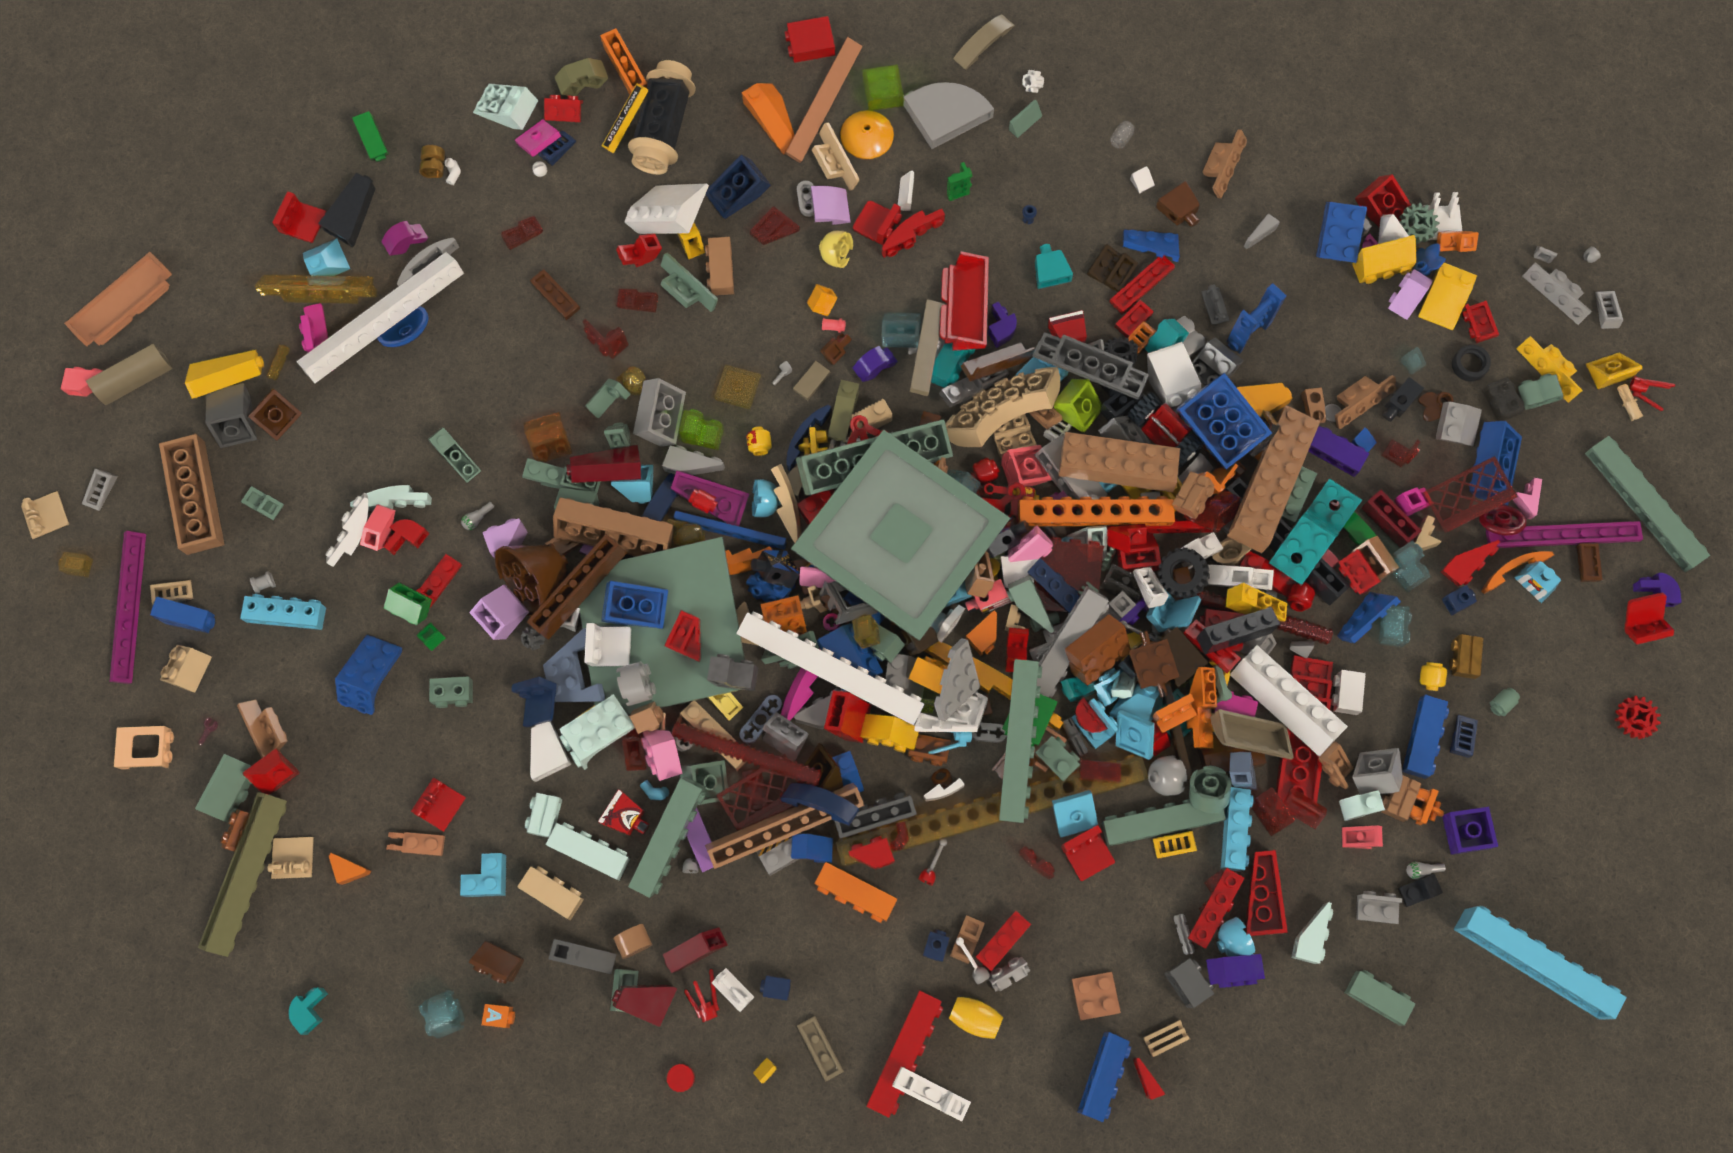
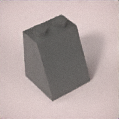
[205,383,257,448]

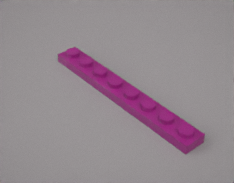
[1486,521,1643,548]
[109,531,146,684]

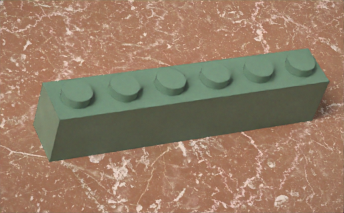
[628,777,706,898]
[1101,799,1226,847]

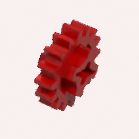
[1615,696,1661,739]

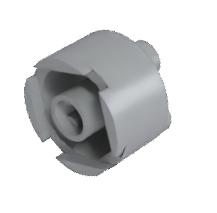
[616,661,656,706]

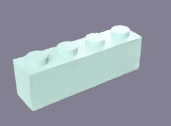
[546,822,630,881]

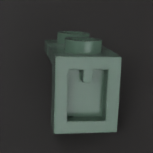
[585,379,630,418]

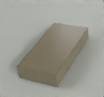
[793,361,831,401]

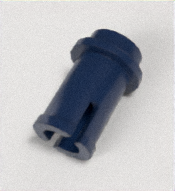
[1022,205,1037,224]

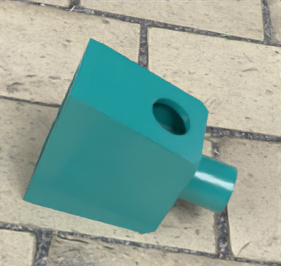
[1035,244,1073,289]

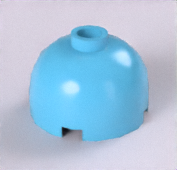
[752,479,781,517]
[1216,917,1255,957]

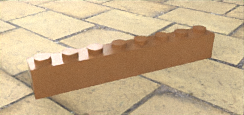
[705,783,864,869]

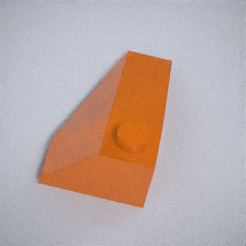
[742,83,794,155]

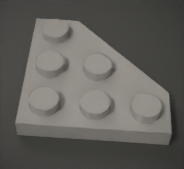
[934,638,980,721]

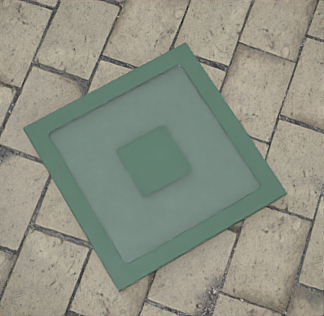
[791,430,1010,641]

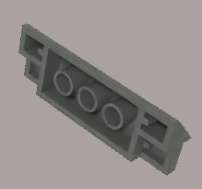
[1032,332,1149,399]

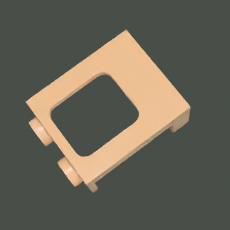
[114,726,174,769]

